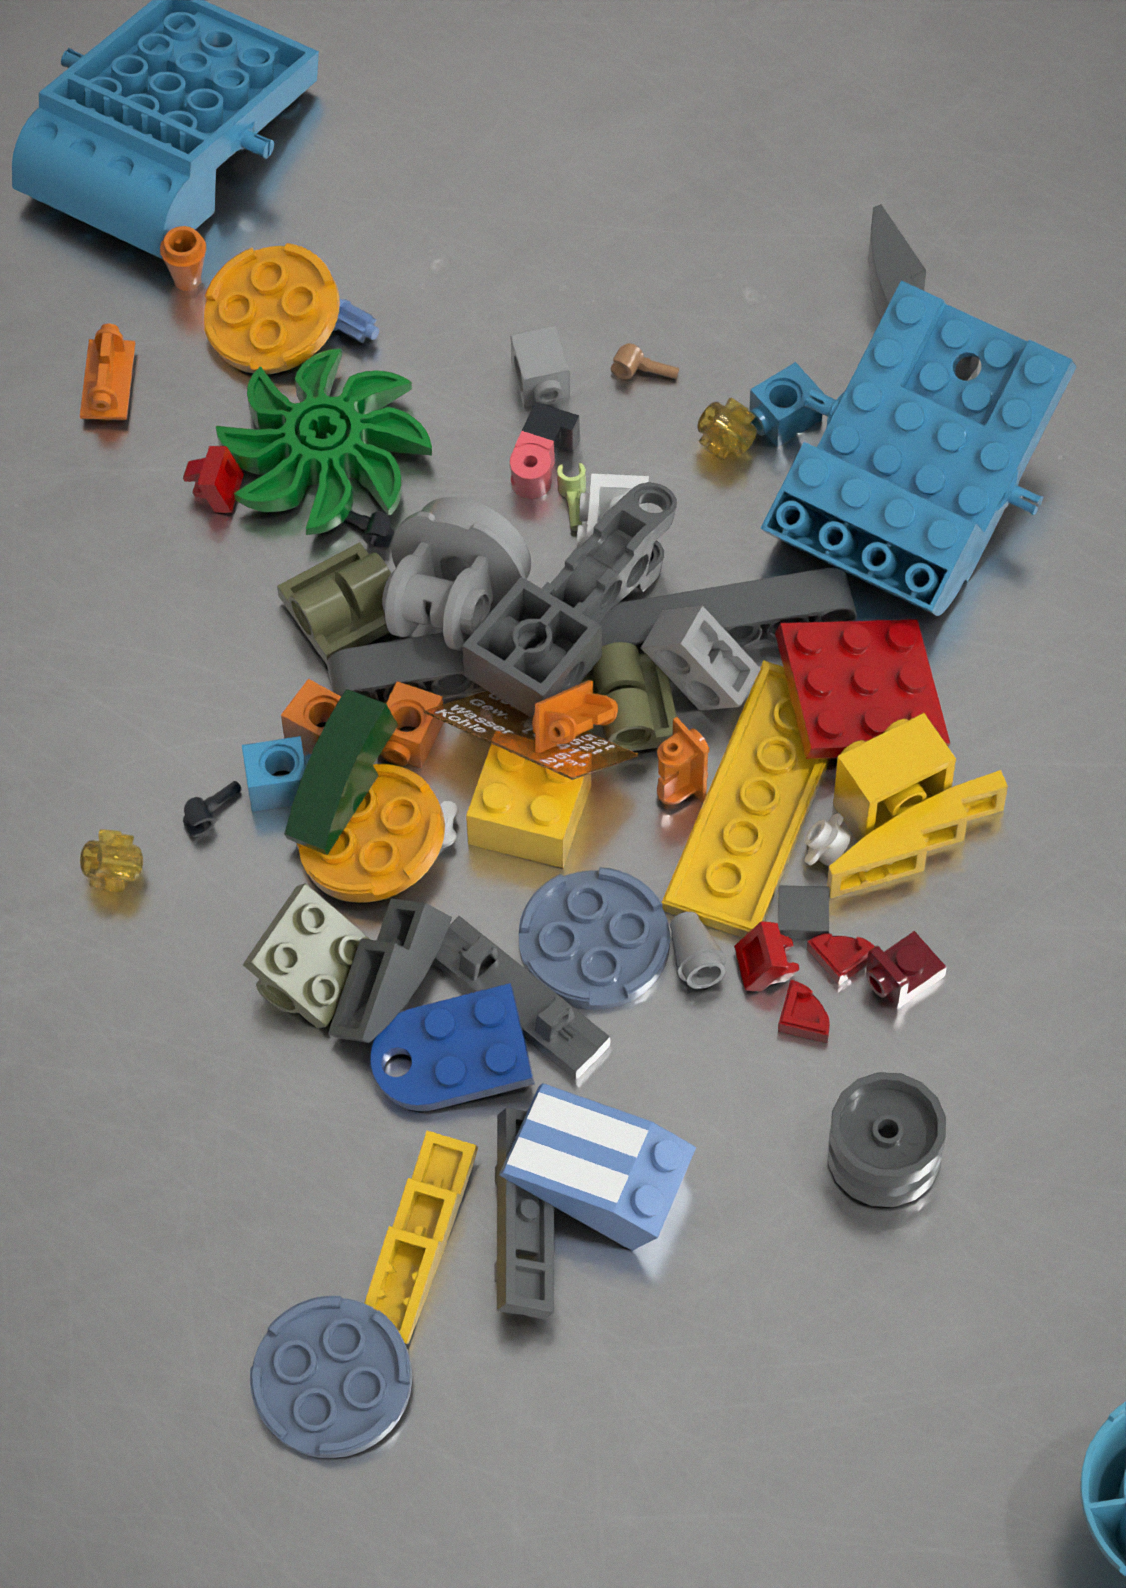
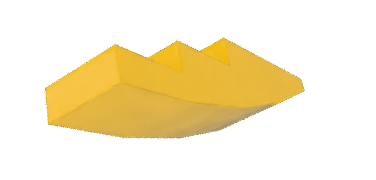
[827,770,1008,898]
[364,1130,478,1344]

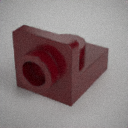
[866,931,947,1008]

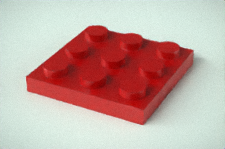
[775,619,950,759]

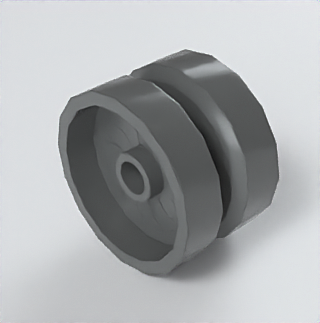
[828,1072,946,1207]

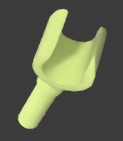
[557,463,586,531]

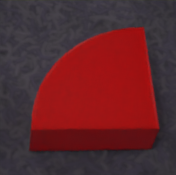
[807,933,875,985]
[778,980,830,1043]

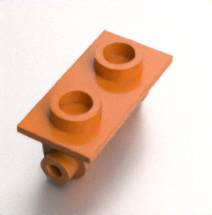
[80,323,136,420]
[532,680,618,753]
[657,717,709,805]

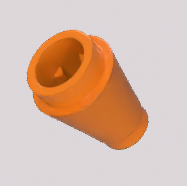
[160,226,206,291]

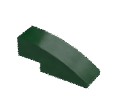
[284,689,398,855]

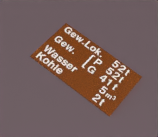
[424,691,638,780]

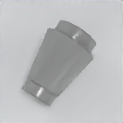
[670,912,726,989]

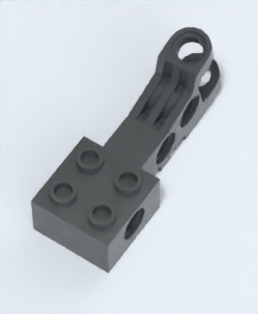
[462,482,677,719]

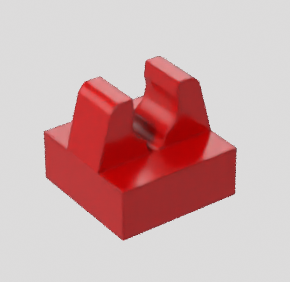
[183,446,244,513]
[734,921,800,992]

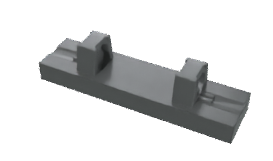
[432,916,610,1080]
[494,1107,554,1319]

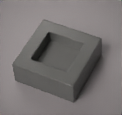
[778,885,829,940]

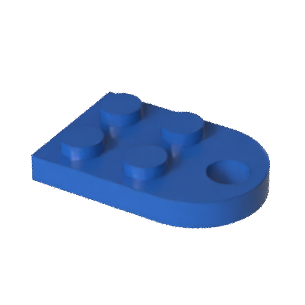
[371,983,535,1111]

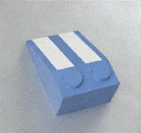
[499,1083,696,1251]

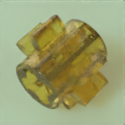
[697,398,756,460]
[80,829,143,893]

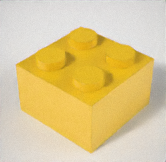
[833,713,956,842]
[466,732,591,869]

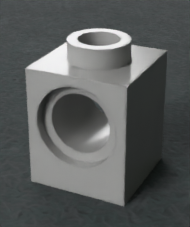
[510,325,570,407]

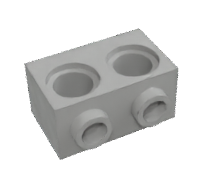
[641,605,761,710]

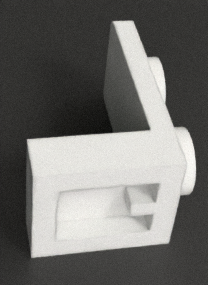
[577,474,649,549]

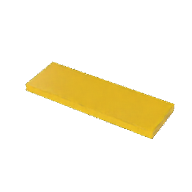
[661,660,831,938]

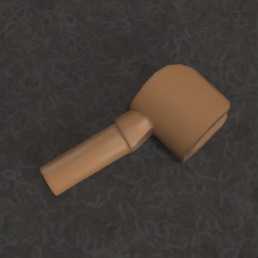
[611,343,679,380]

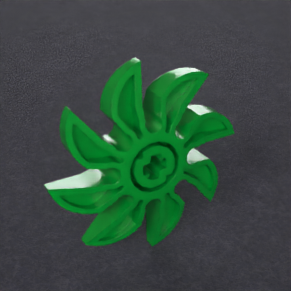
[216,349,432,535]

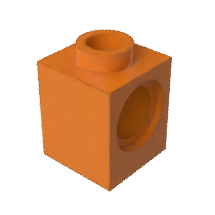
[281,679,341,754]
[379,681,444,769]

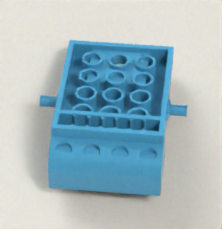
[12,0,319,259]
[760,280,1077,616]

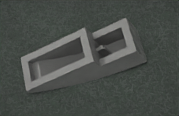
[868,204,926,320]
[328,898,452,1043]

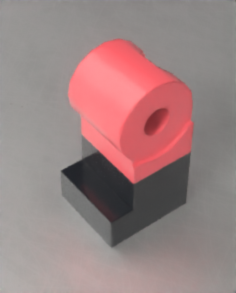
[509,402,580,499]

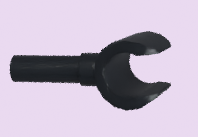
[344,511,394,550]
[183,781,242,837]

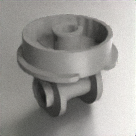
[382,497,531,651]

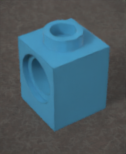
[748,362,824,448]
[242,736,311,812]

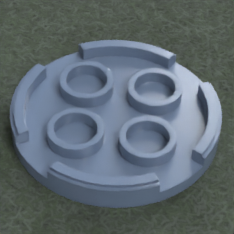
[519,867,670,1010]
[250,1296,412,1458]

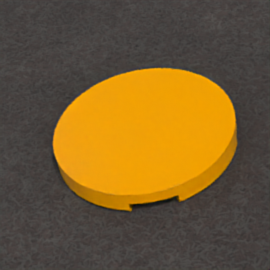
[204,243,340,374]
[296,764,445,903]

